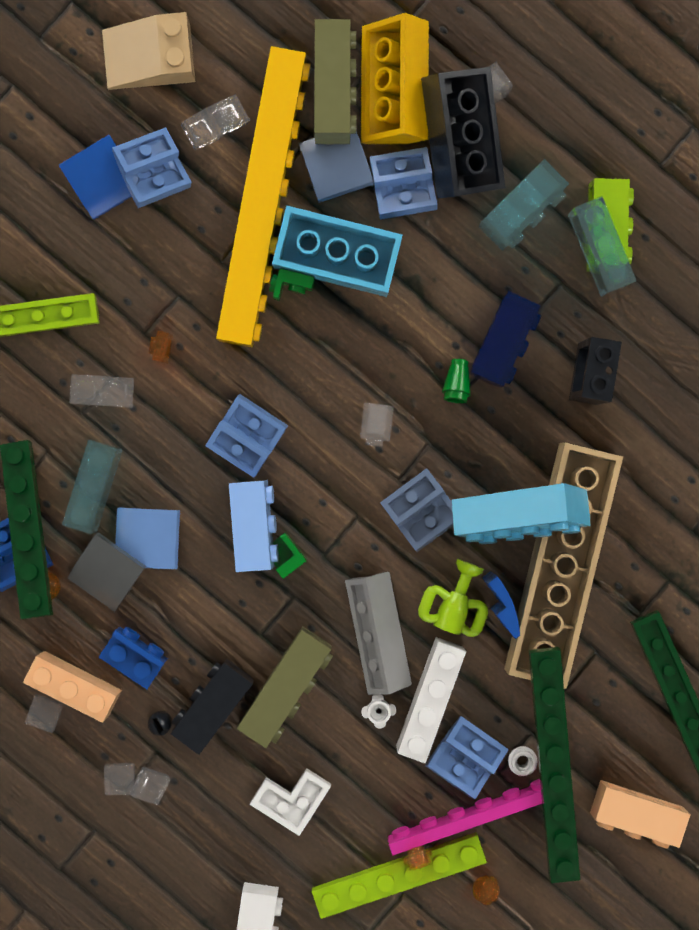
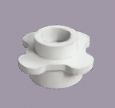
[361,695,396,729]

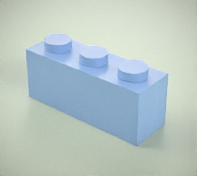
[229,480,279,572]

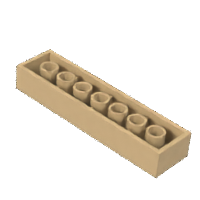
[504,443,623,689]

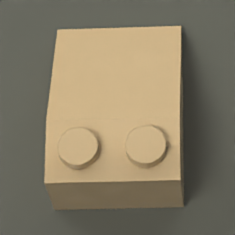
[102,12,196,90]

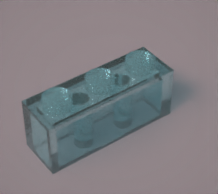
[478,159,569,251]
[568,196,637,297]
[62,440,123,534]

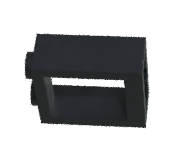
[569,337,622,405]

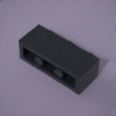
[171,658,254,755]

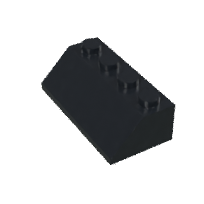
[421,67,506,199]

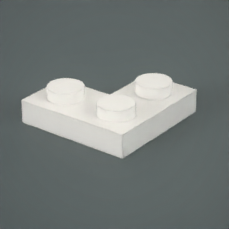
[250,768,331,836]

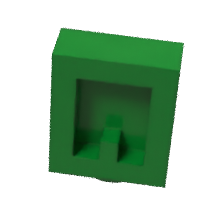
[269,268,315,301]

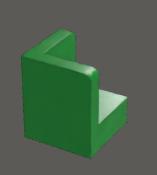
[273,532,307,579]

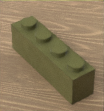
[314,19,356,144]
[237,626,333,748]

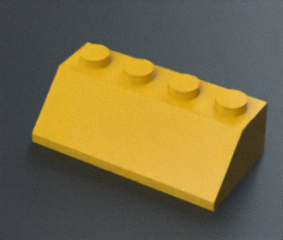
[361,13,429,144]

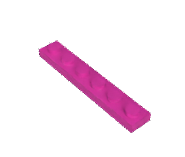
[388,779,542,856]

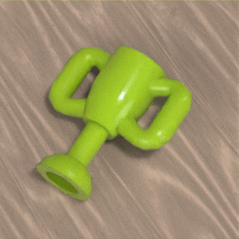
[418,559,488,637]

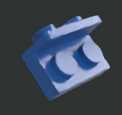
[99,627,168,689]

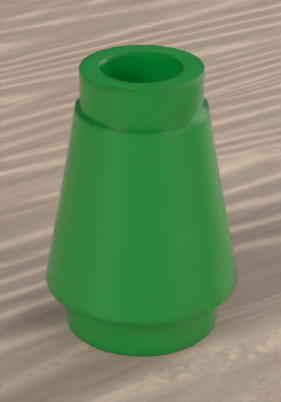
[442,359,471,404]

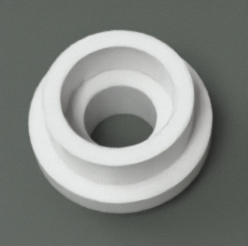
[508,746,538,776]

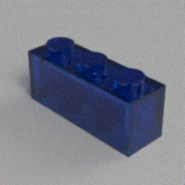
[469,291,542,388]

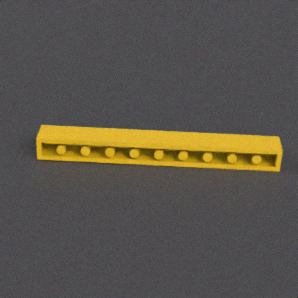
[216,46,311,348]

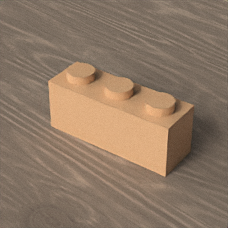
[23,651,122,723]
[590,780,691,849]

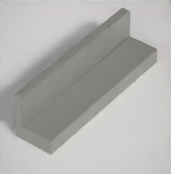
[345,572,412,695]

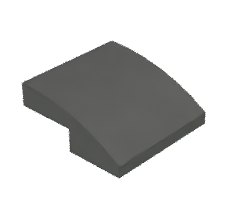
[68,532,146,612]

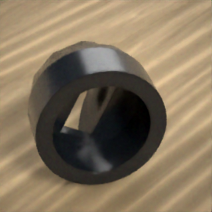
[148,711,172,736]

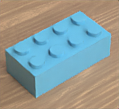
[272,205,403,297]
[452,483,591,544]

